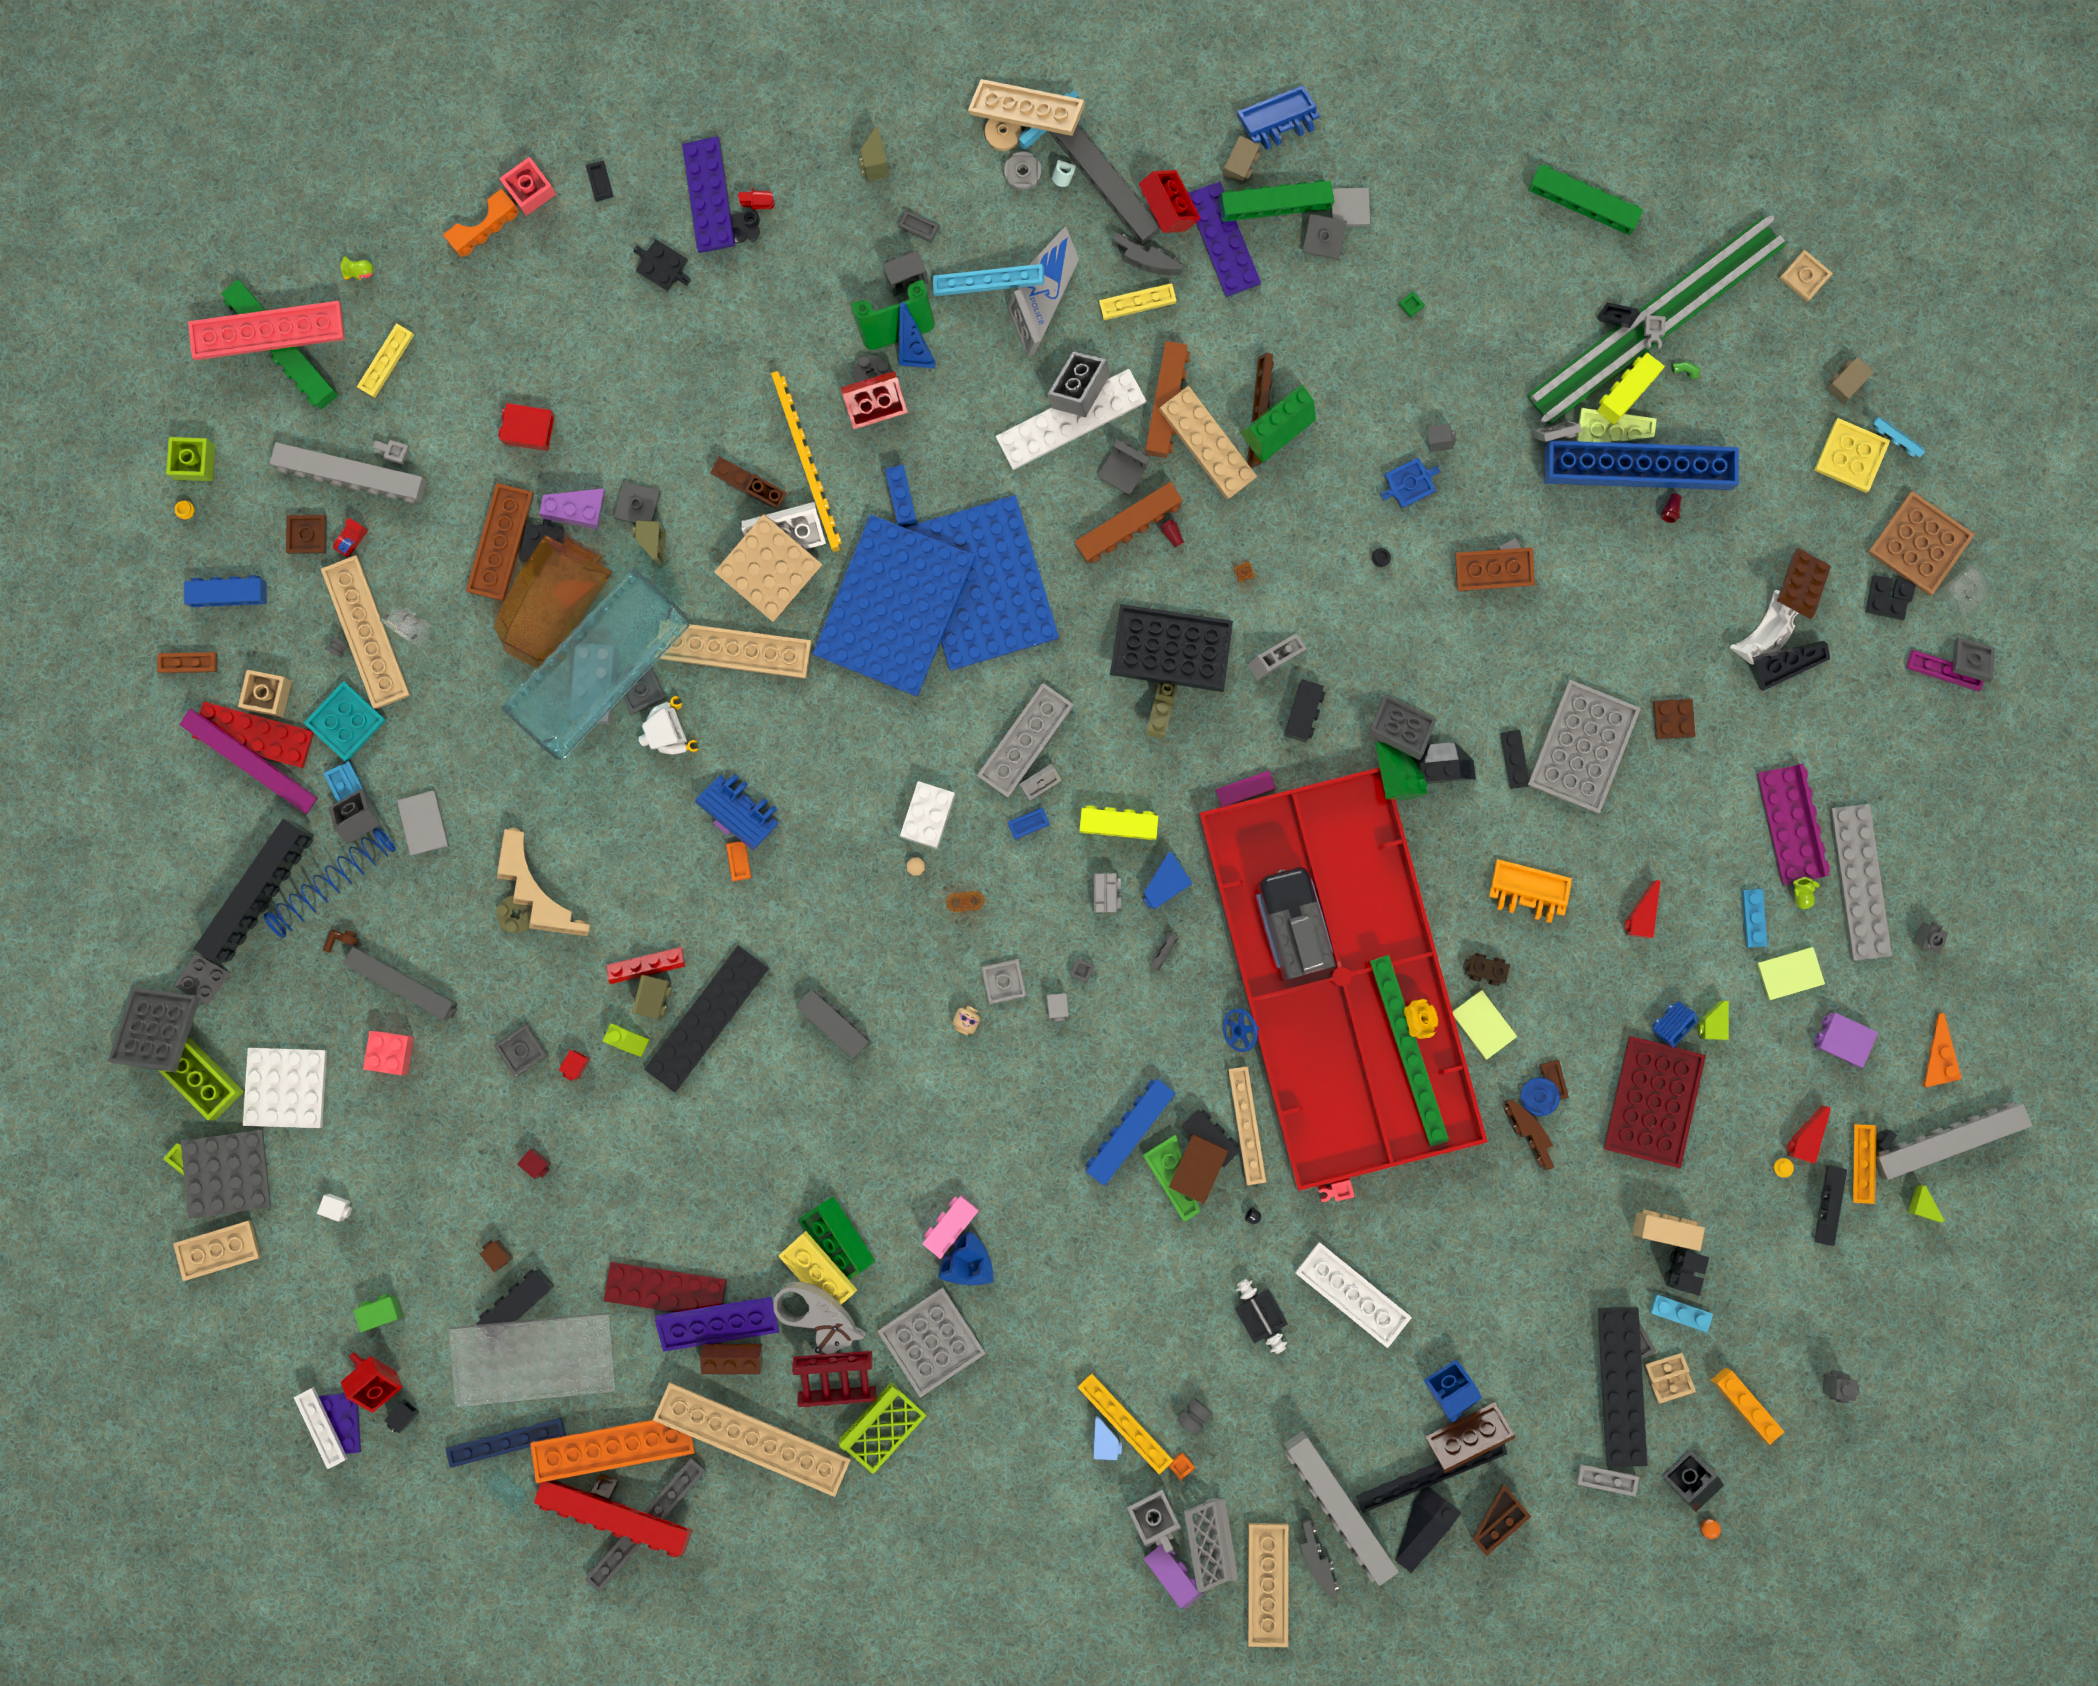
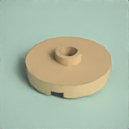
[985,119,1022,151]

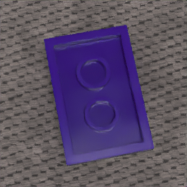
[319,1393,361,1456]

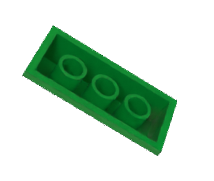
[1240,385,1316,463]
[798,1196,876,1280]

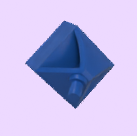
[1423,1359,1482,1423]

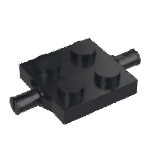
[633,239,691,292]
[520,519,565,578]

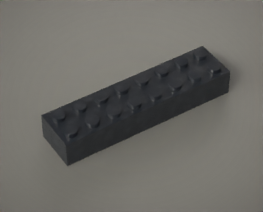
[193,819,314,963]

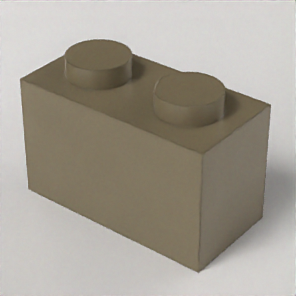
[1223,136,1261,184]
[1826,357,1874,404]

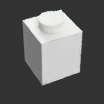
[317,1194,352,1222]

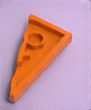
[1923,1013,1962,1087]

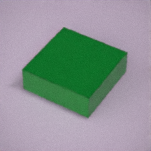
[1398,292,1425,318]

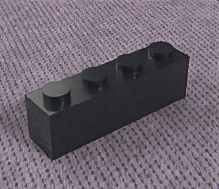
[476,1269,554,1342]

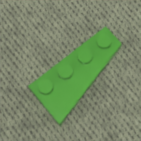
[1143,1134,1200,1222]

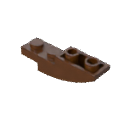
[710,456,787,509]
[1503,1100,1554,1170]

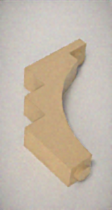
[497,828,590,936]

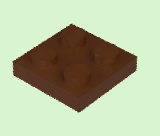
[286,515,327,554]
[1653,699,1695,739]

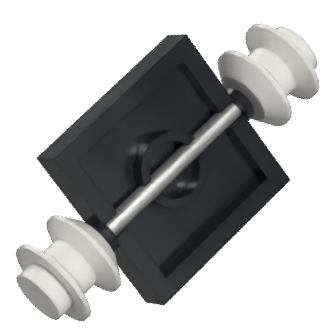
[1234,1279,1288,1354]

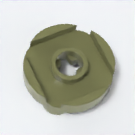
[496,895,532,933]

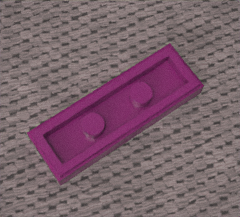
[1215,771,1276,807]

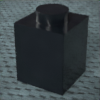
[384,1399,419,1433]

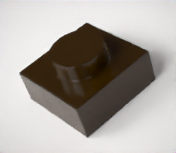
[591,1474,619,1501]

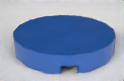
[1520,1077,1560,1117]

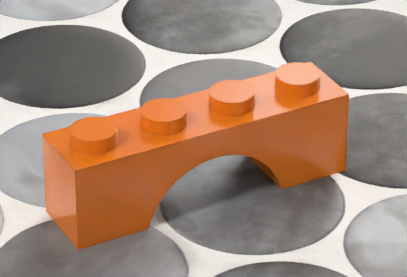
[443,188,519,257]

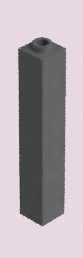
[343,947,457,1020]

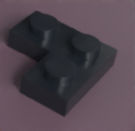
[1865,575,1908,620]

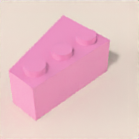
[922,1195,979,1259]

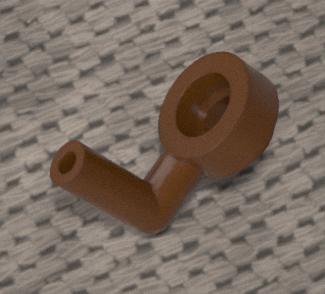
[323,930,359,953]

